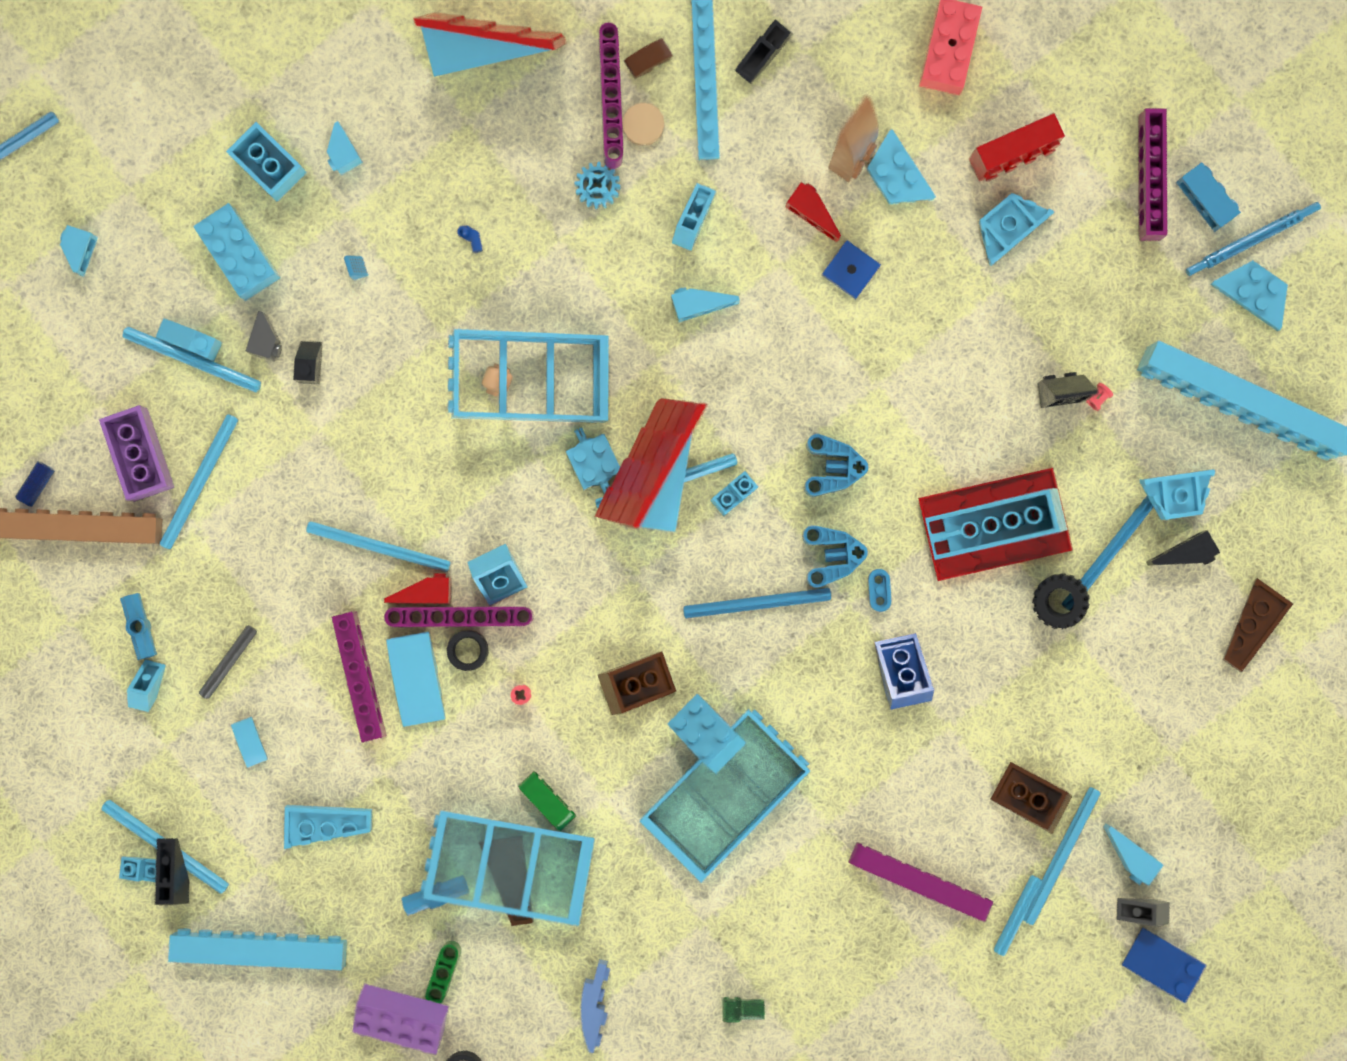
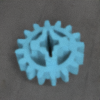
[575,162,621,209]

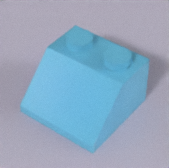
[467,544,528,606]

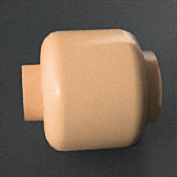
[482,363,513,397]

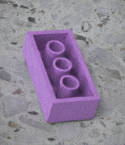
[99,405,175,502]
[352,984,449,1055]

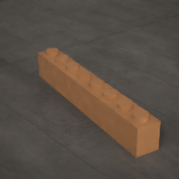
[0,508,163,544]

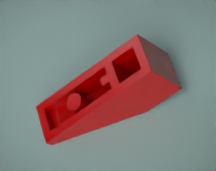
[785,182,841,243]
[384,573,452,604]

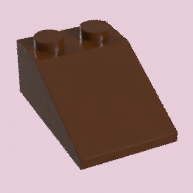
[598,651,677,715]
[990,762,1073,834]

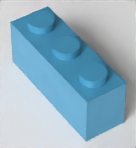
[1176,162,1241,232]

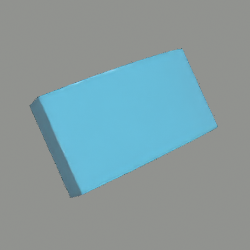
[710,471,758,516]
[231,717,268,768]
[119,856,156,882]

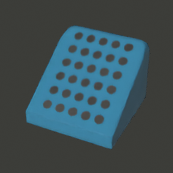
[344,255,368,280]

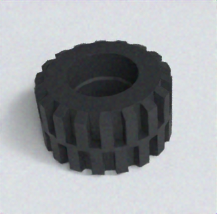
[1032,573,1090,629]

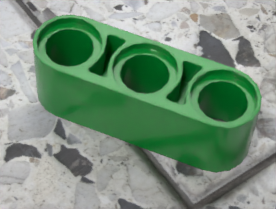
[518,771,576,831]
[425,941,461,1004]

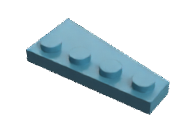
[284,805,372,849]

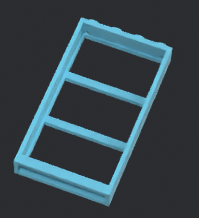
[448,329,609,423]

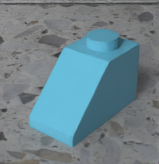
[327,121,363,175]
[60,225,98,277]
[127,659,166,712]

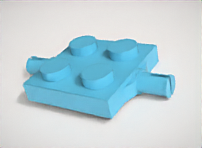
[565,428,620,494]

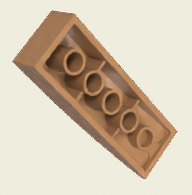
[828,95,879,183]

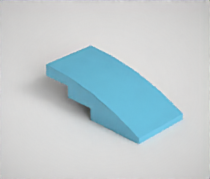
[386,632,446,727]

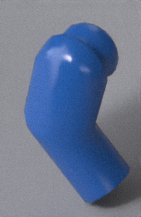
[457,225,483,253]

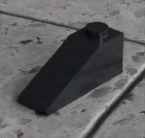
[1146,530,1220,566]
[155,838,190,905]

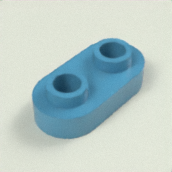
[868,569,892,612]

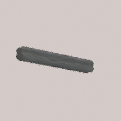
[199,625,257,699]

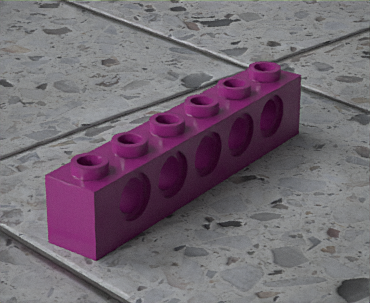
[1138,108,1168,241]
[331,611,387,743]

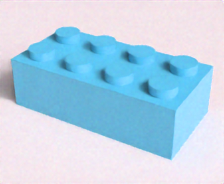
[193,203,280,301]

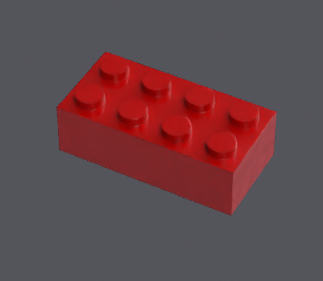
[969,113,1065,182]

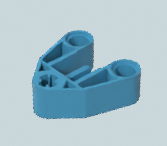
[804,434,869,497]
[802,525,868,588]

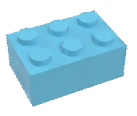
[226,122,307,202]
[667,694,746,774]

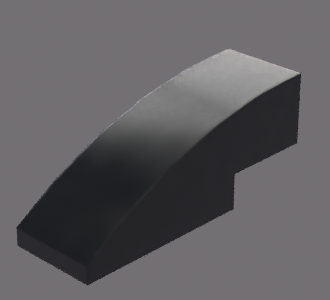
[734,19,793,84]

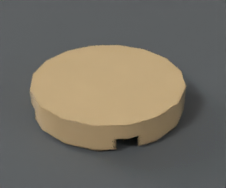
[622,103,664,145]

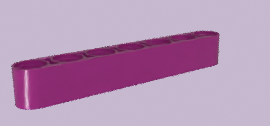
[599,22,624,169]
[384,607,534,627]
[848,842,994,922]

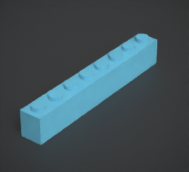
[168,928,347,970]

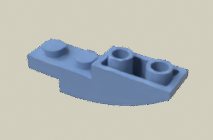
[581,959,610,1053]

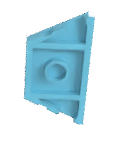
[867,129,936,204]
[979,193,1054,266]
[1210,261,1288,331]
[1139,469,1215,520]

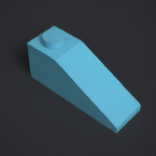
[672,183,716,251]
[671,287,740,322]
[155,318,222,362]
[1103,824,1164,886]

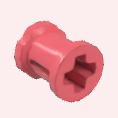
[1086,383,1113,411]
[511,685,531,705]

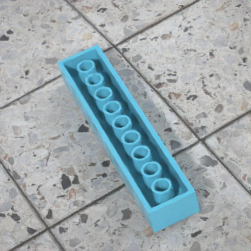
[1137,341,1347,460]

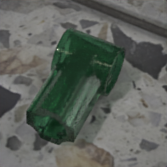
[722,997,765,1023]

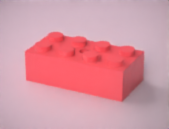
[919,0,983,95]

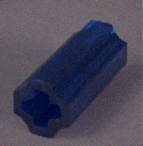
[15,461,55,507]

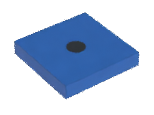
[822,240,881,300]

